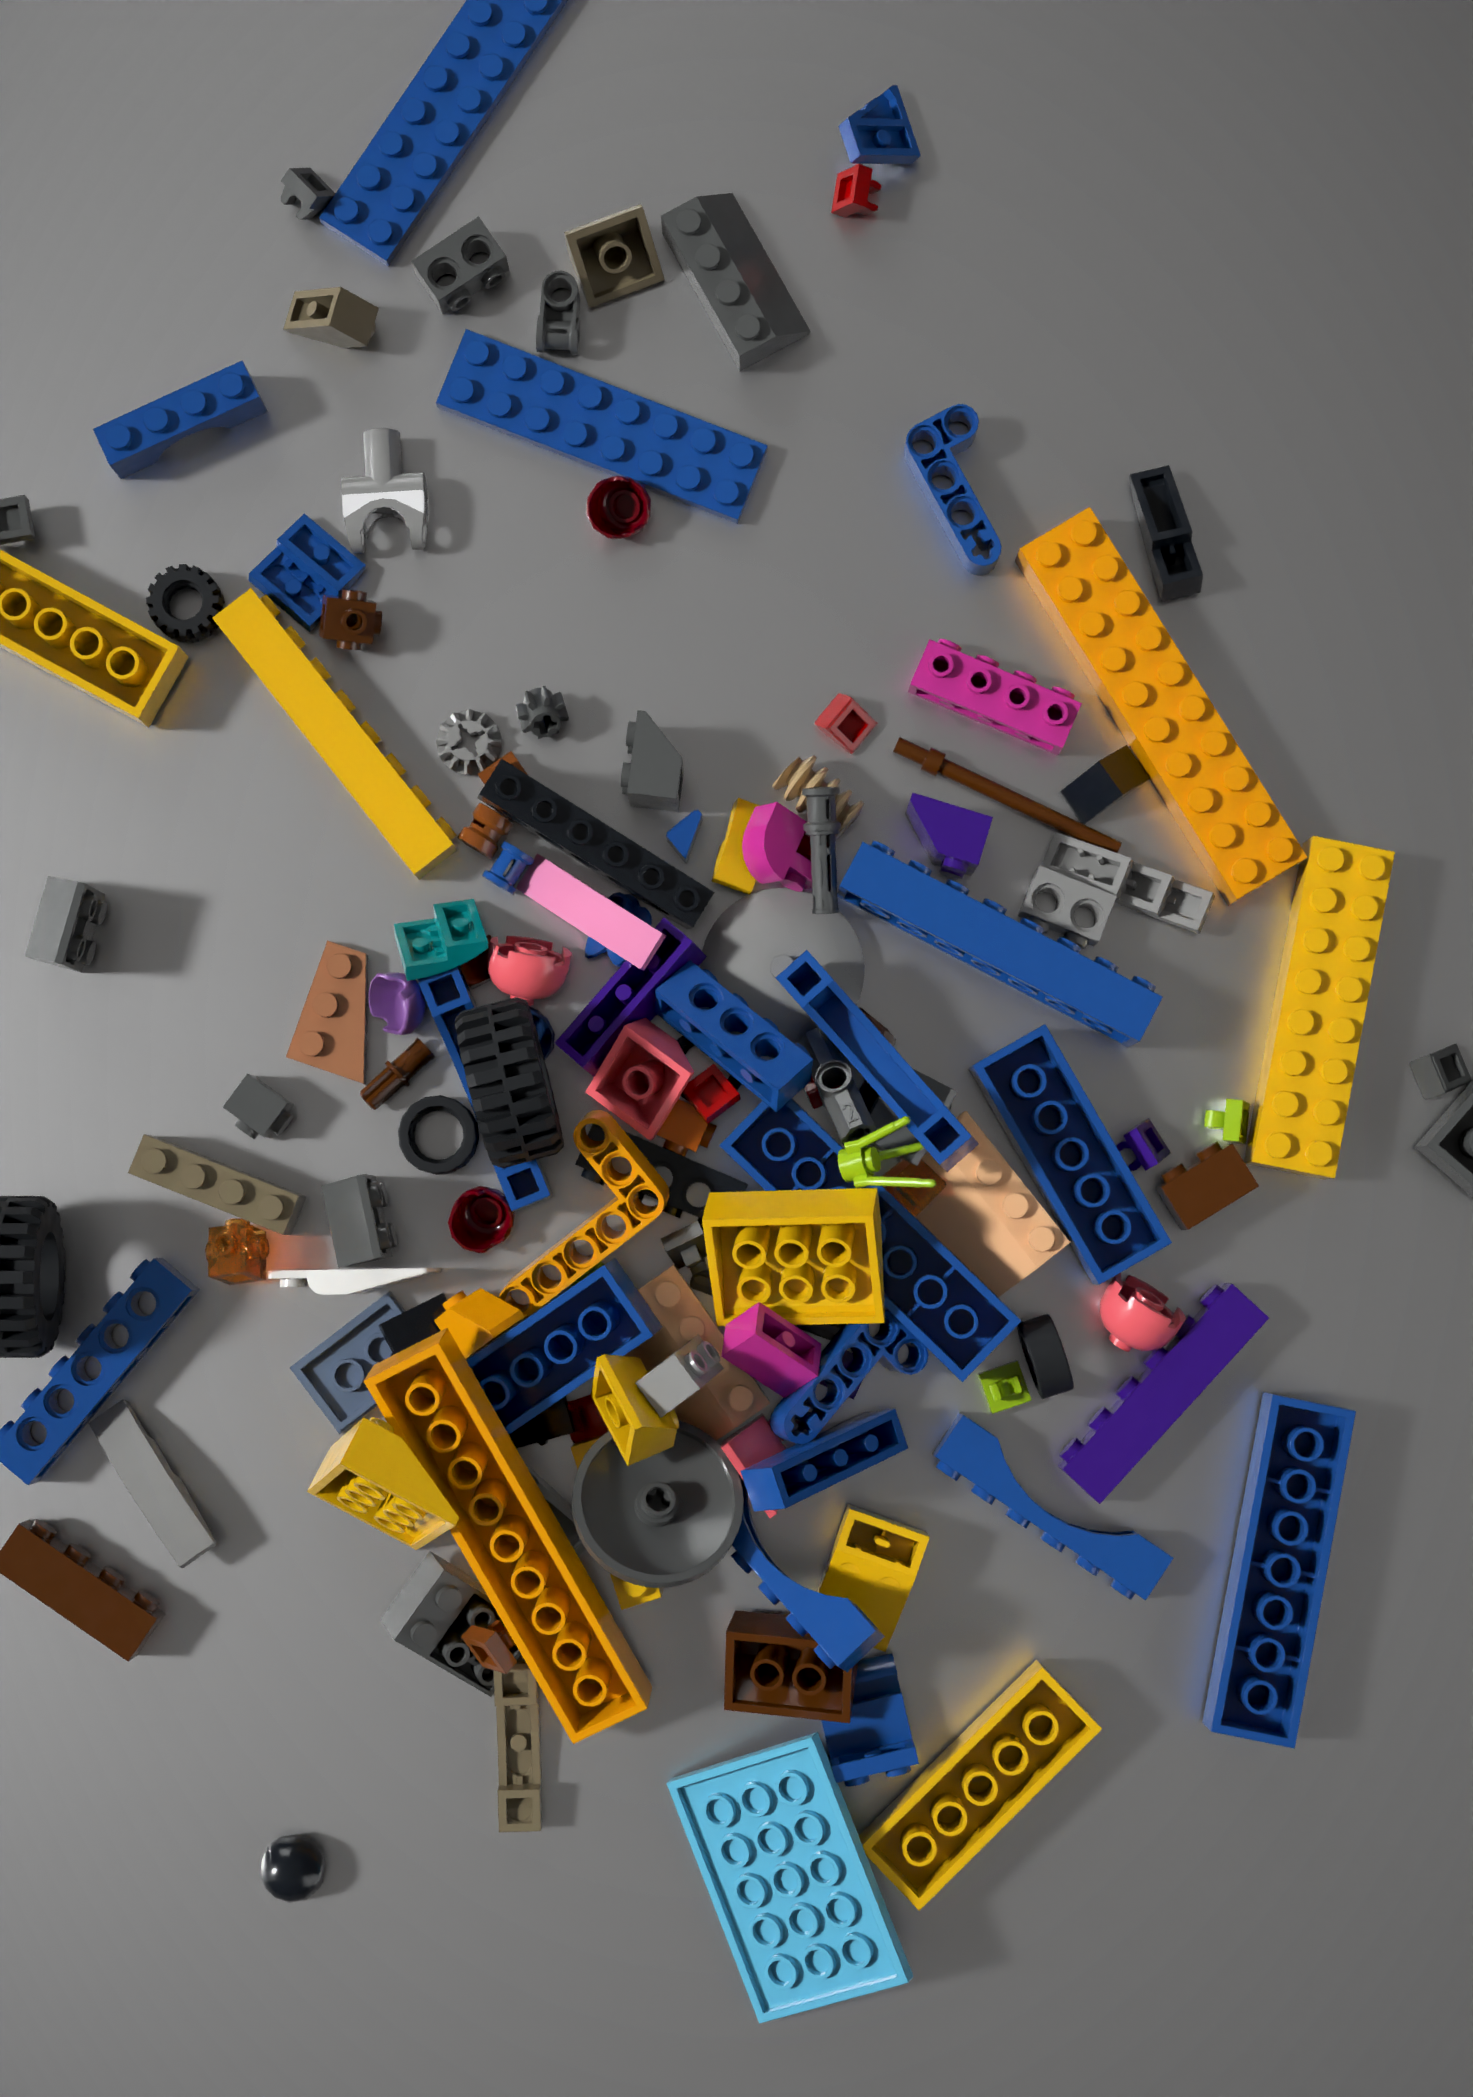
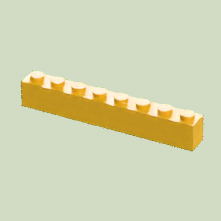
[212,588,457,880]

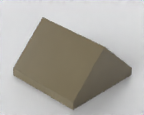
[564,204,665,308]

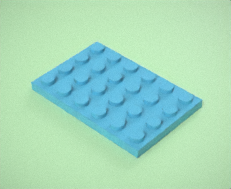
[666,1732,913,2024]

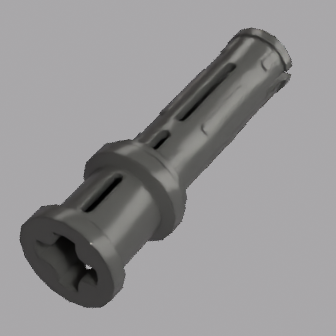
[802,787,841,914]

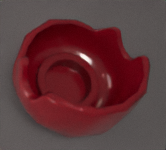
[586,476,651,539]
[448,1186,515,1253]

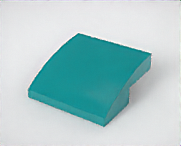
[394,899,488,981]

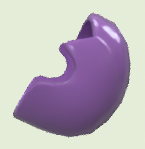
[368,972,426,1035]

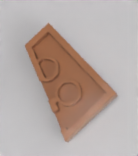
[286,940,368,1085]

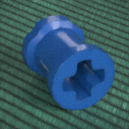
[482,841,535,895]

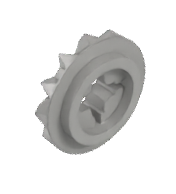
[436,709,502,775]

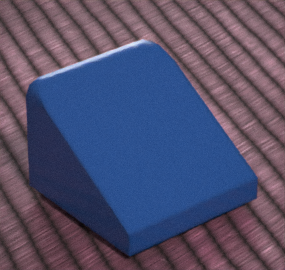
[666,810,703,863]

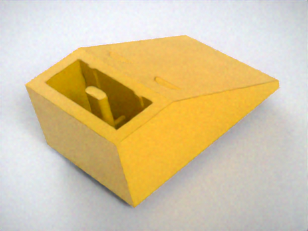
[817,1504,930,1652]

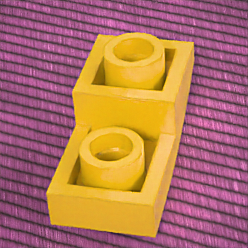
[711,798,760,895]

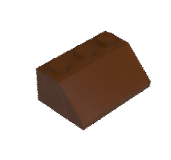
[724,1610,858,1723]

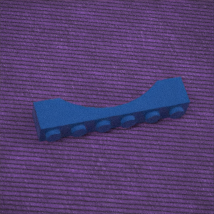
[776,950,979,1172]
[417,966,554,1212]
[932,1413,1174,1600]
[731,1473,885,1672]

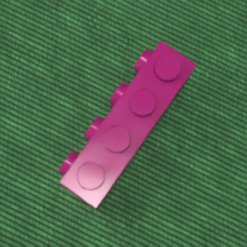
[908,639,1082,755]

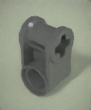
[536,271,580,355]

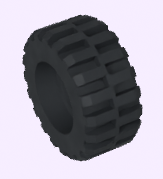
[455,997,564,1168]
[0,1196,65,1358]

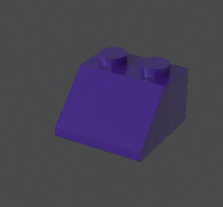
[905,793,993,879]

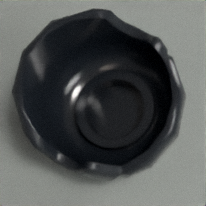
[260,1834,325,1903]

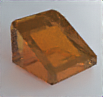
[886,1159,947,1216]

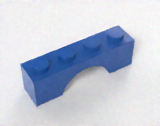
[93,361,268,479]

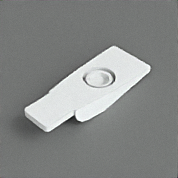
[268,1268,442,1295]

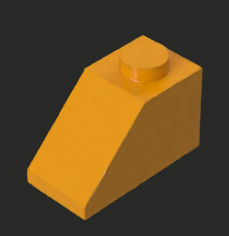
[434,1288,525,1359]

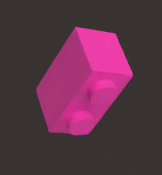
[721,1302,822,1398]

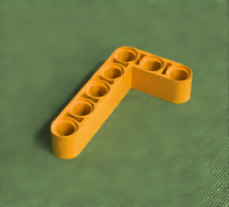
[499,1110,670,1320]

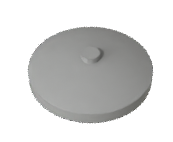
[700,888,865,1043]

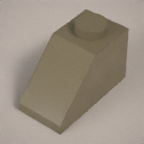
[283,287,379,348]

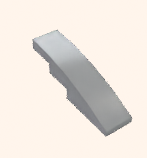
[1042,832,1215,934]
[89,1399,217,1568]

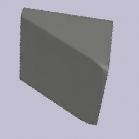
[1410,1044,1472,1099]

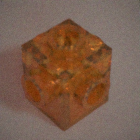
[205,1218,269,1285]

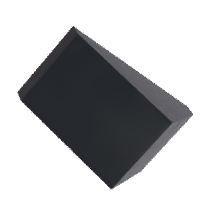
[1059,745,1150,825]

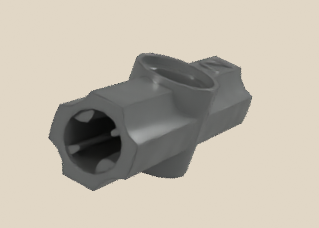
[797,1027,877,1146]

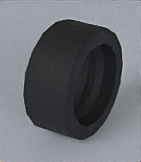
[398,1095,479,1175]
[1017,1314,1074,1399]

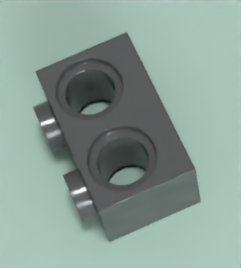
[411,216,509,314]

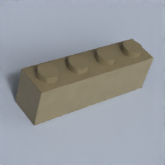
[128,1134,307,1235]

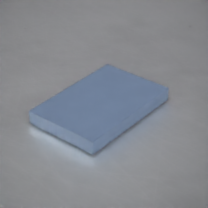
[290,1291,405,1434]

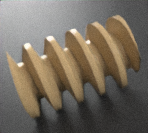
[772,755,864,841]

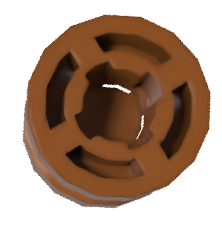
[457,803,514,859]

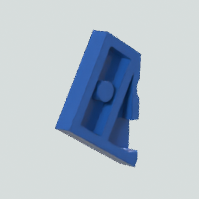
[838,85,921,164]

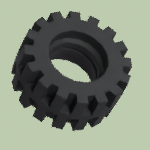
[146,564,225,643]

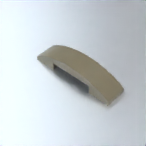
[493,1661,542,1833]

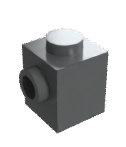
[223,1073,294,1139]

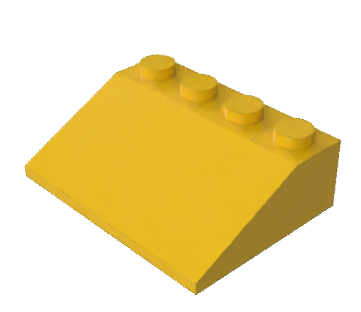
[702,1188,885,1326]
[307,1417,459,1550]

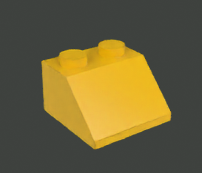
[591,1354,679,1466]

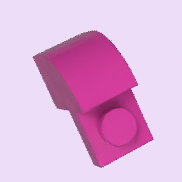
[742,802,812,892]

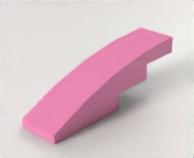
[516,853,666,971]

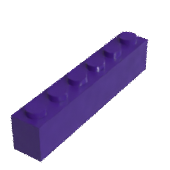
[1058,1283,1269,1504]

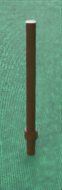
[893,737,1122,853]

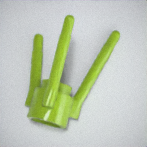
[838,1116,936,1188]

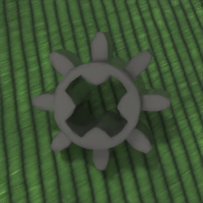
[515,686,569,739]

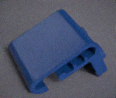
[821,1653,919,1787]

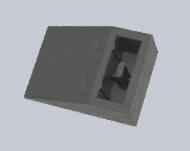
[381,1551,521,1697]

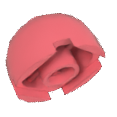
[487,936,572,1006]
[1099,1273,1186,1352]

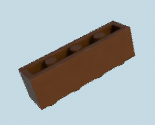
[0,1519,166,1662]

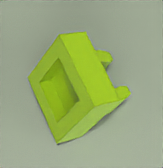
[1204,1099,1250,1144]
[977,1360,1032,1414]

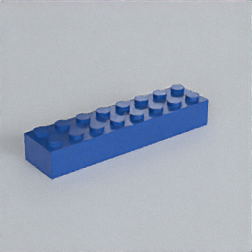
[837,841,1163,1048]
[719,1098,1022,1382]
[1202,1392,1356,1749]

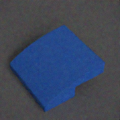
[248,513,366,632]

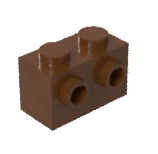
[1155,1141,1259,1230]

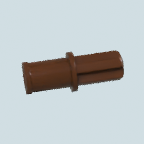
[360,1038,435,1110]

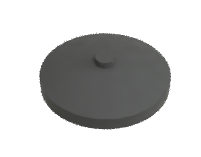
[571,1420,744,1588]

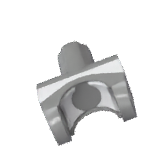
[341,428,429,554]

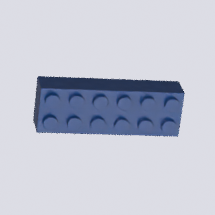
[968,1024,1172,1285]
[466,1258,663,1435]

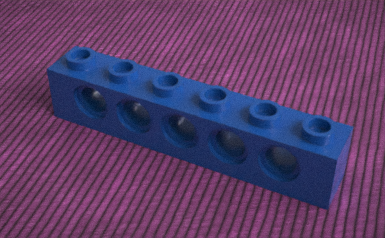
[0,1258,200,1485]

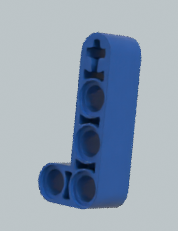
[904,404,1002,576]
[770,1310,929,1444]

